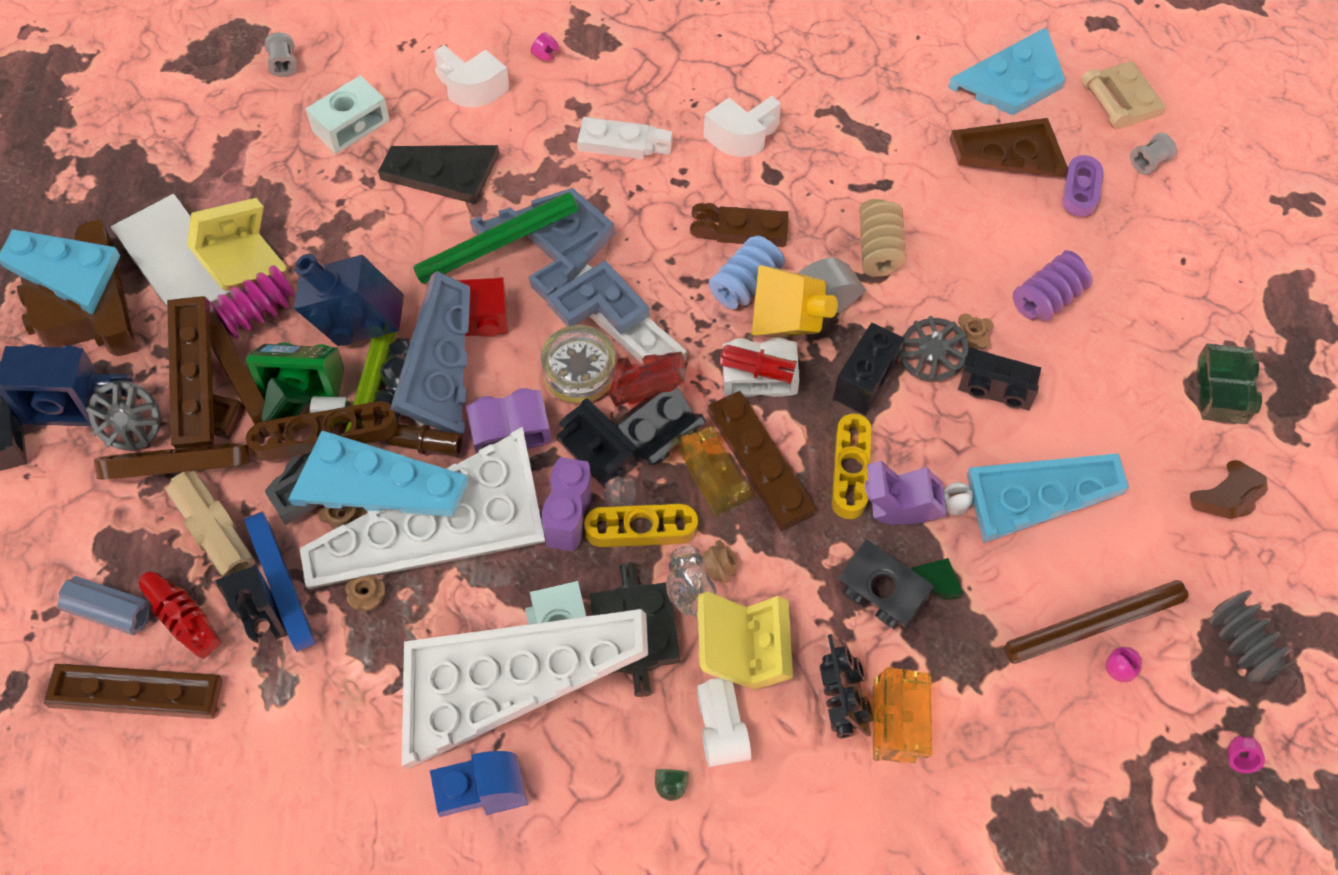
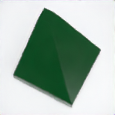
[261,378,312,421]

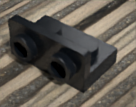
[958,348,1042,411]
[613,381,706,465]

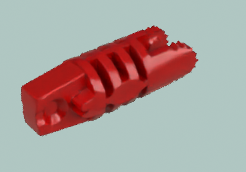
[138,571,221,659]

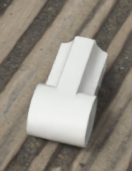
[697,678,751,767]

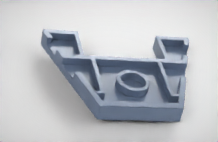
[470,188,615,302]

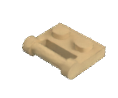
[1081,61,1166,129]

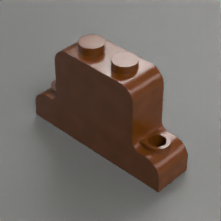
[17,219,138,356]

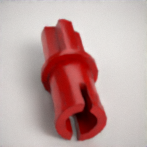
[720,344,797,385]

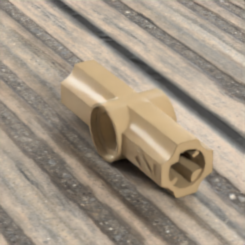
[165,471,256,577]

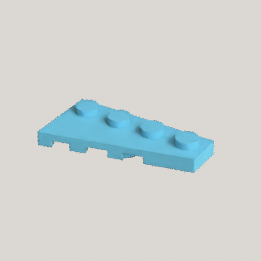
[288,431,469,516]

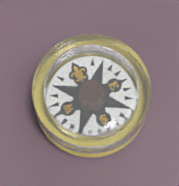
[541,325,616,403]

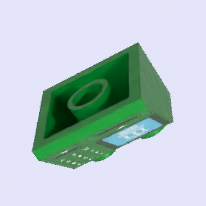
[246,342,345,404]

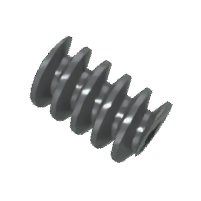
[1209,590,1298,684]

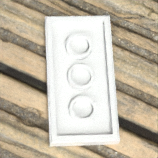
[111,194,244,310]

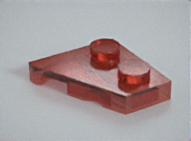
[609,352,688,407]

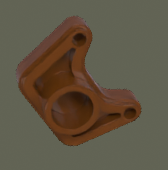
[1190,460,1268,519]

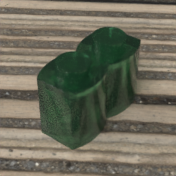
[1197,343,1262,424]

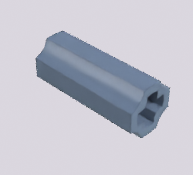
[57,576,151,636]

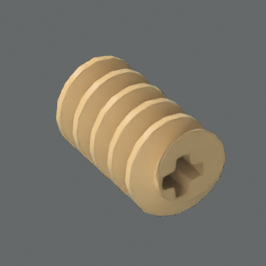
[859,199,907,277]

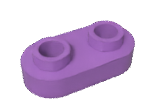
[1062,155,1103,217]

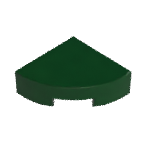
[911,558,963,600]

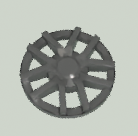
[900,316,969,382]
[86,380,161,451]

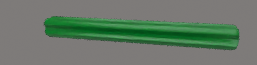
[413,192,578,284]

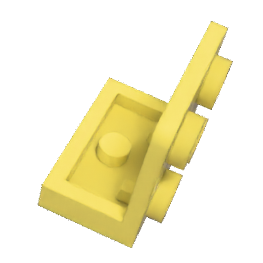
[187,198,286,291]
[697,591,793,690]

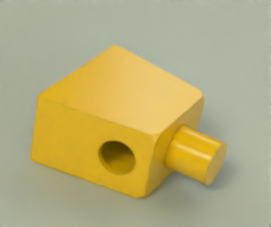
[751,265,838,338]

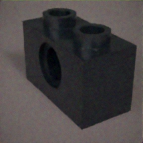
[833,322,905,416]
[838,539,934,630]

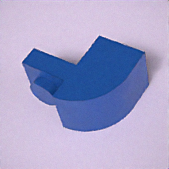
[429,751,528,817]

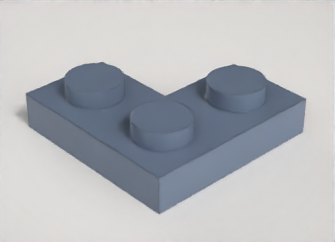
[546,260,650,335]

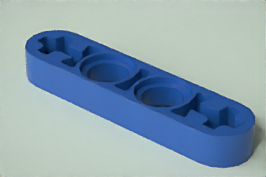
[244,511,316,653]

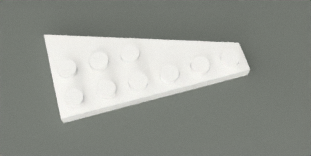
[300,427,545,589]
[401,609,648,769]

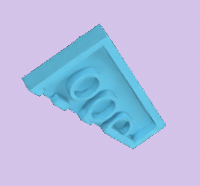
[966,453,1129,543]

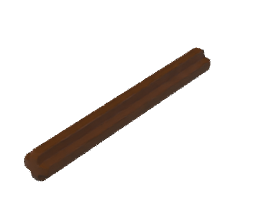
[1004,580,1189,664]

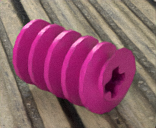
[210,265,295,339]

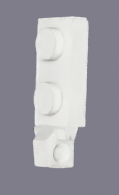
[577,117,672,159]

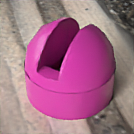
[530,32,559,61]
[1105,646,1142,682]
[1227,736,1265,773]

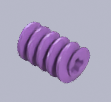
[1012,250,1093,321]

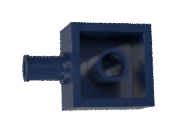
[294,253,404,346]
[0,344,134,426]

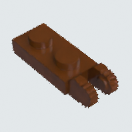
[690,202,789,247]

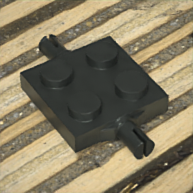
[590,562,681,697]

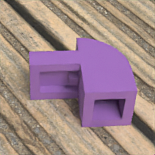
[865,461,947,525]

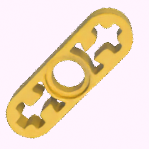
[831,414,872,519]
[584,504,698,547]

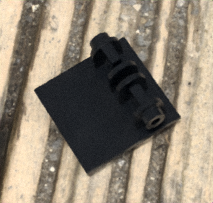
[819,634,874,739]

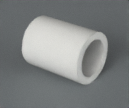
[310,396,350,423]

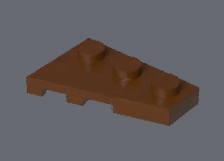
[949,118,1068,178]

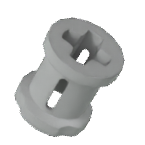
[264,32,297,77]
[1130,132,1177,175]

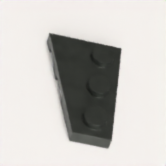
[378,145,499,205]

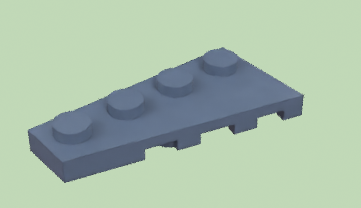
[390,271,470,435]

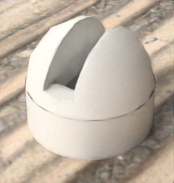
[944,482,973,516]

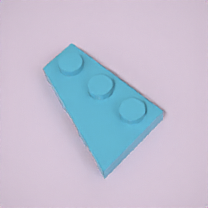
[0,229,120,315]

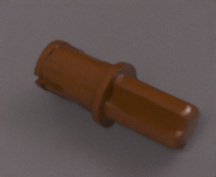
[385,424,463,457]

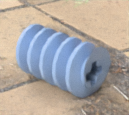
[709,236,785,310]

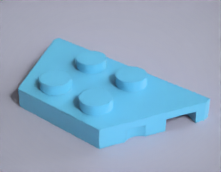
[948,28,1065,115]

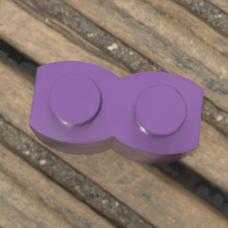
[466,388,552,454]
[542,457,592,551]

